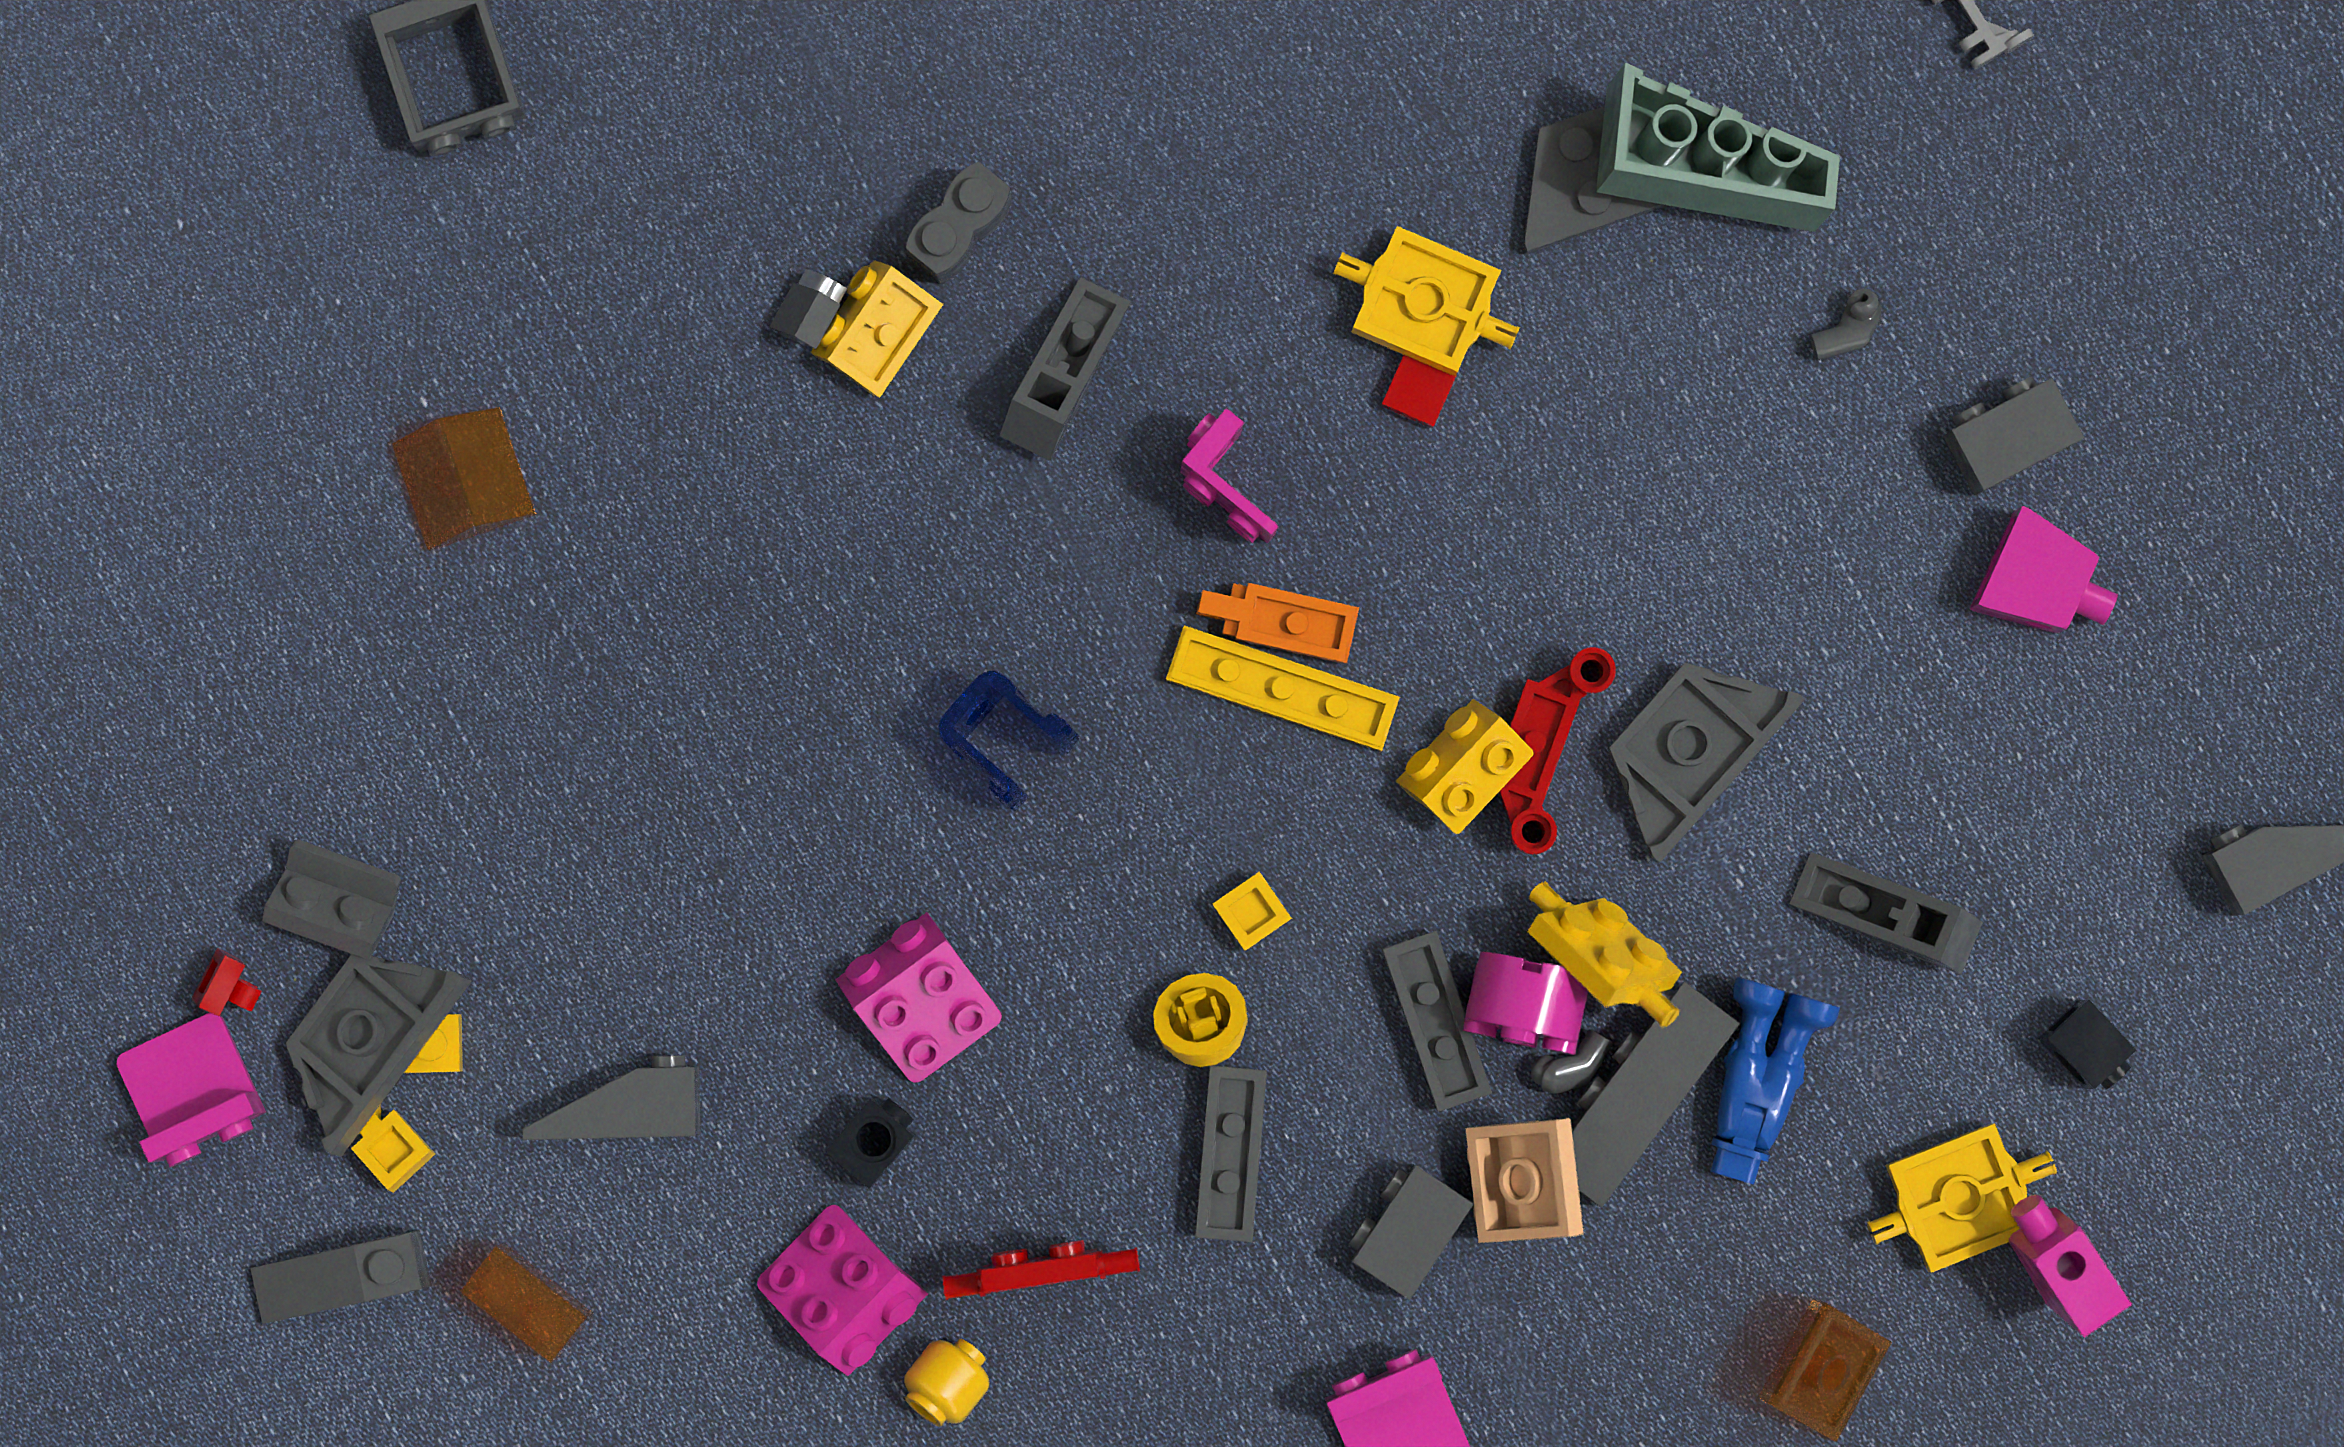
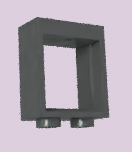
[369,0,526,156]

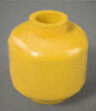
[904,1339,989,1427]

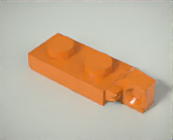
[1197,583,1359,664]

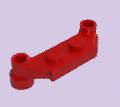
[1498,647,1616,855]

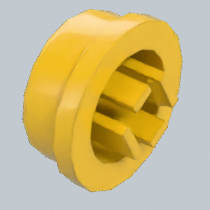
[1153,973,1248,1067]

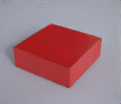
[1381,355,1457,429]

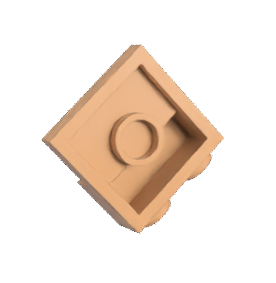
[1466,1118,1583,1243]

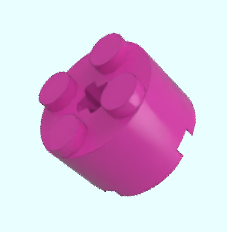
[1462,952,1588,1055]

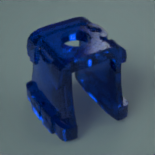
[938,670,1080,812]

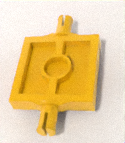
[1333,226,1520,377]
[1527,881,1682,1028]
[1866,1123,2057,1273]

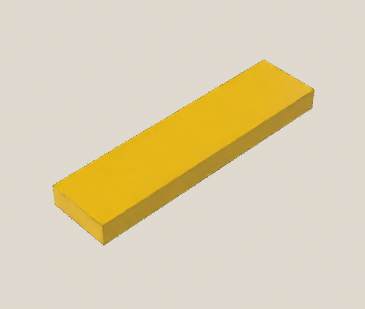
[1166,625,1400,752]

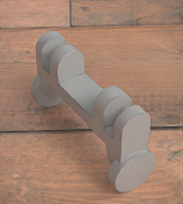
[1932,0,2034,70]

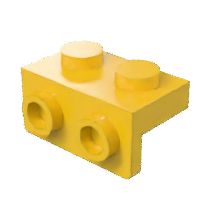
[1396,699,1533,834]

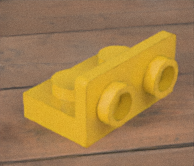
[811,260,943,398]

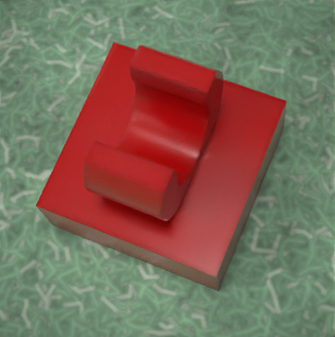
[191,948,262,1016]

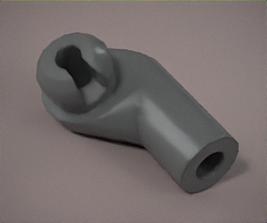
[1809,288,1882,361]
[1531,1029,1614,1094]

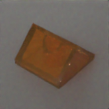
[392,407,536,551]
[1758,1298,1892,1442]

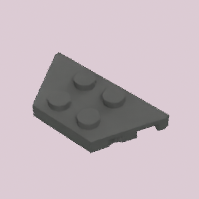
[1523,106,1668,254]
[1608,663,1805,864]
[285,954,472,1157]

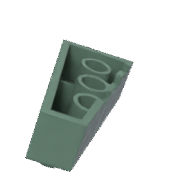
[1596,62,1840,232]

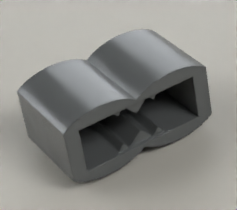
[906,162,1012,284]

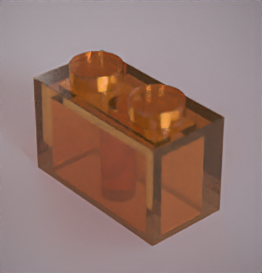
[460,1243,594,1363]

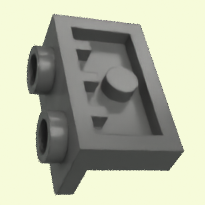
[262,839,401,960]

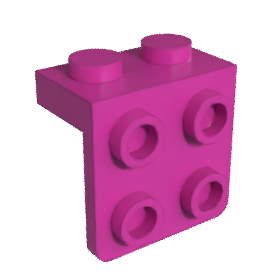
[1180,408,1278,543]
[835,912,1002,1082]
[117,1013,267,1168]
[757,1205,928,1376]
[1325,1349,1470,1447]

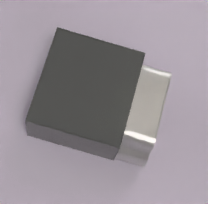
[769,269,847,349]

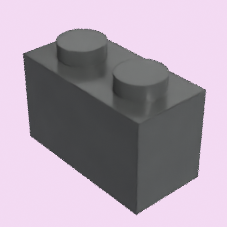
[1943,376,2084,496]
[1348,1164,1473,1300]

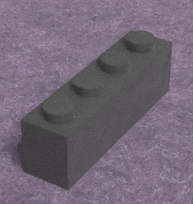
[1571,982,1740,1207]

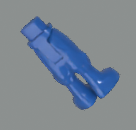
[1711,977,1840,1184]

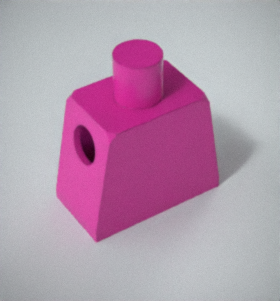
[1969,506,2118,633]
[2008,1195,2132,1337]

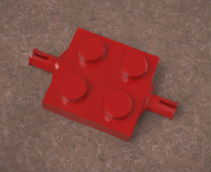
[942,1240,1140,1300]

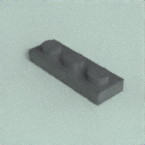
[1382,931,1492,1112]
[1195,1066,1267,1242]

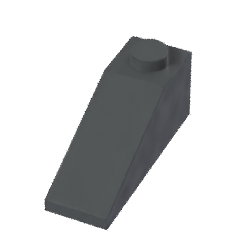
[999,277,1131,461]
[2201,824,2344,916]
[1789,852,1983,975]
[522,1056,701,1140]
[250,1230,432,1324]

